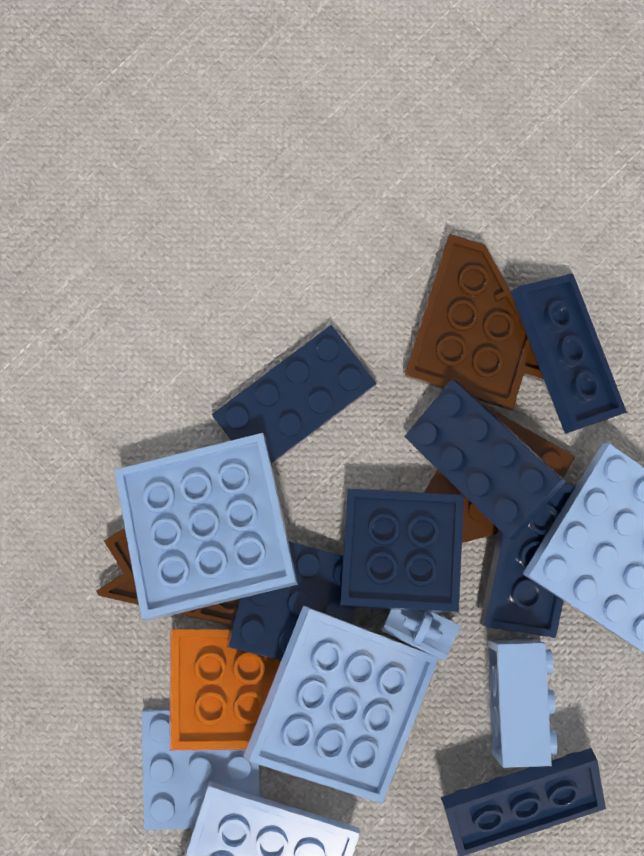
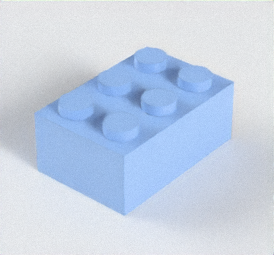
[487,638,557,768]

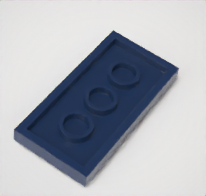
[510,273,627,434]
[211,325,377,465]
[404,379,566,540]
[479,483,576,638]
[441,748,606,856]

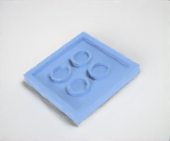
[142,709,261,830]

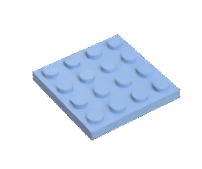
[114,433,298,622]
[523,443,644,653]
[243,605,439,804]
[185,781,360,856]

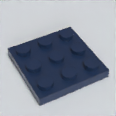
[340,489,464,613]
[227,541,356,661]

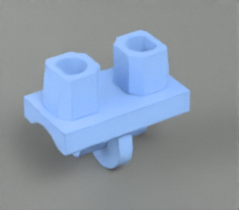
[381,609,461,661]

